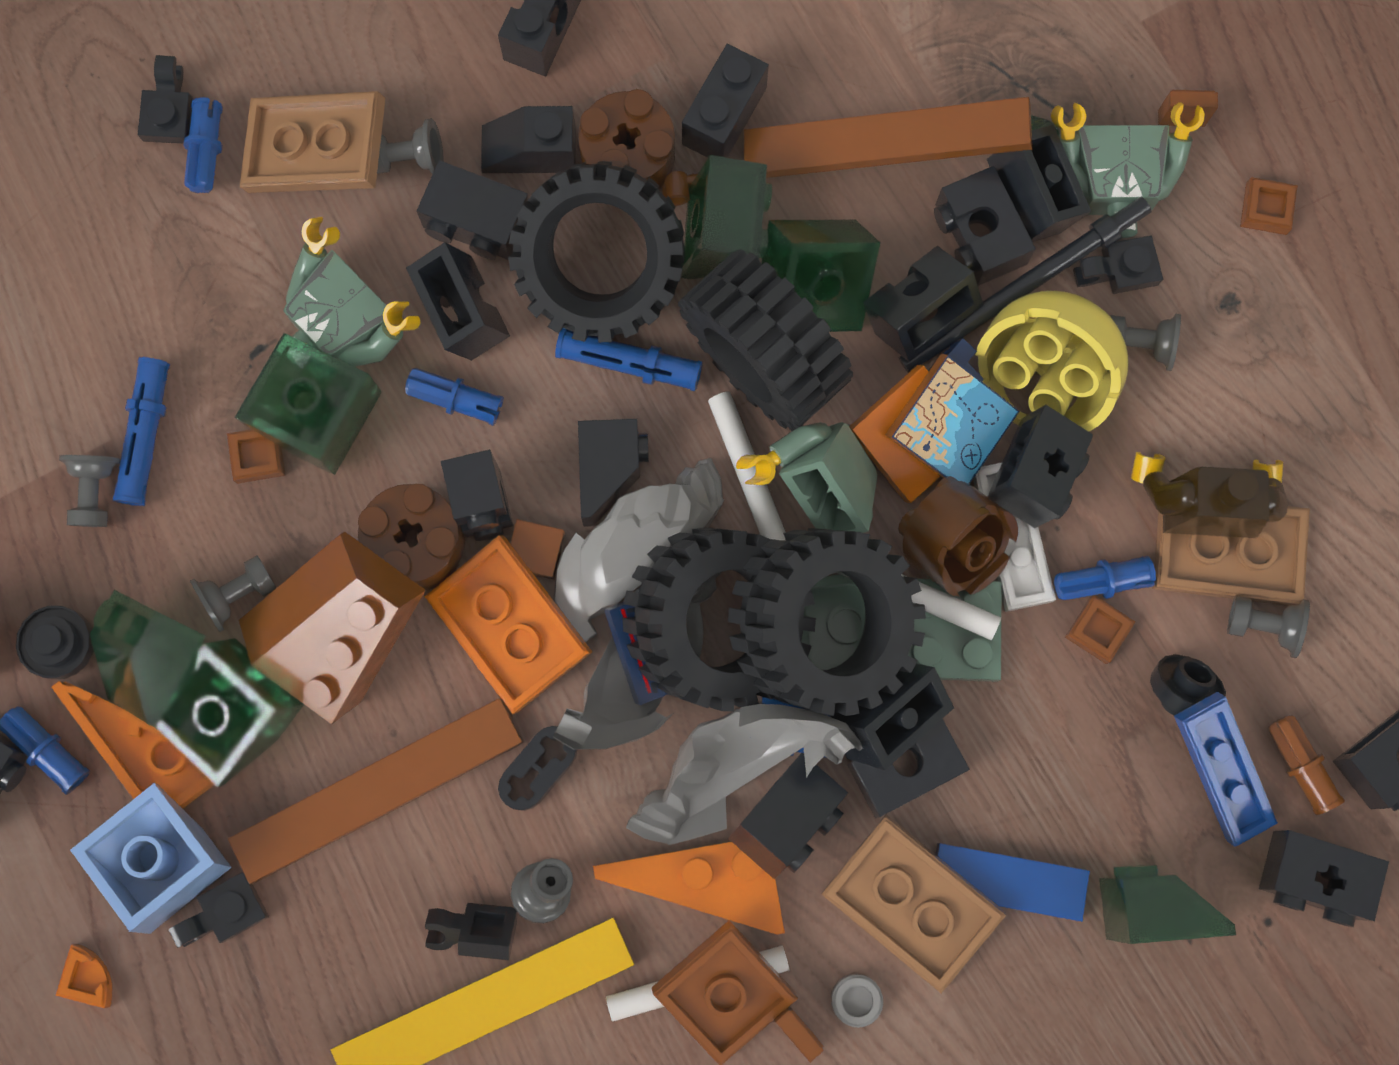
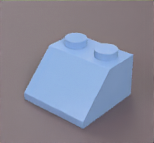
[70,783,232,934]

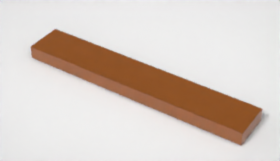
[744,97,1032,180]
[228,698,523,884]

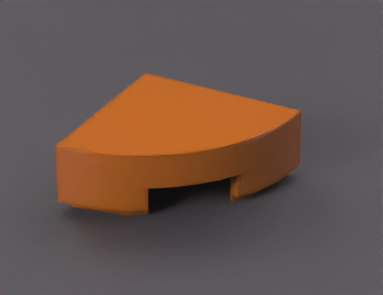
[55,944,112,1008]

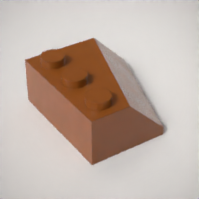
[238,532,426,724]

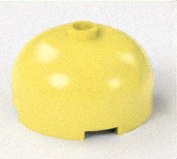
[975,291,1128,432]

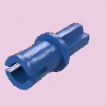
[183,97,223,193]
[405,368,504,426]
[1054,556,1156,600]
[0,707,90,795]

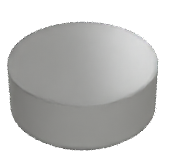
[831,974,883,1028]

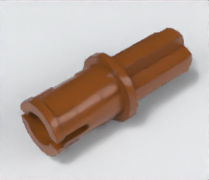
[1268,715,1345,815]

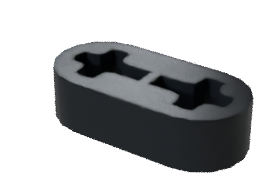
[498,726,577,811]

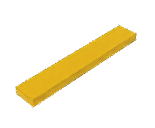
[330,917,635,1065]

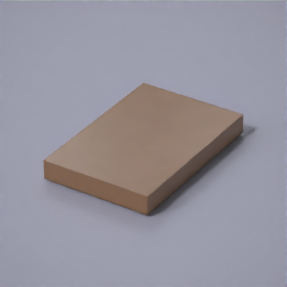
[239,91,386,193]
[1152,506,1310,606]
[822,814,1006,994]

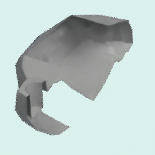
[553,458,724,642]
[553,572,722,750]
[626,704,863,845]

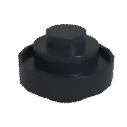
[16,606,95,679]
[1150,654,1226,715]

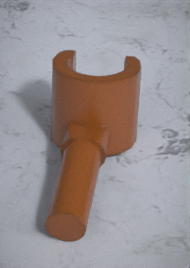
[662,166,726,206]

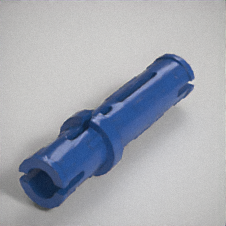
[555,328,703,392]
[112,357,170,506]

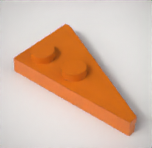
[51,681,238,809]
[593,842,785,935]

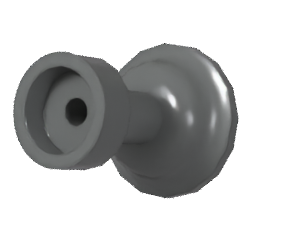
[377,118,444,174]
[1110,313,1181,371]
[59,455,120,527]
[190,555,276,632]
[1227,595,1310,658]
[510,858,573,924]

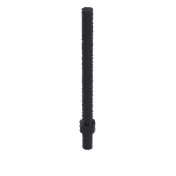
[898,196,1152,373]

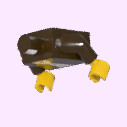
[1131,452,1288,538]

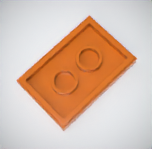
[424,535,593,714]

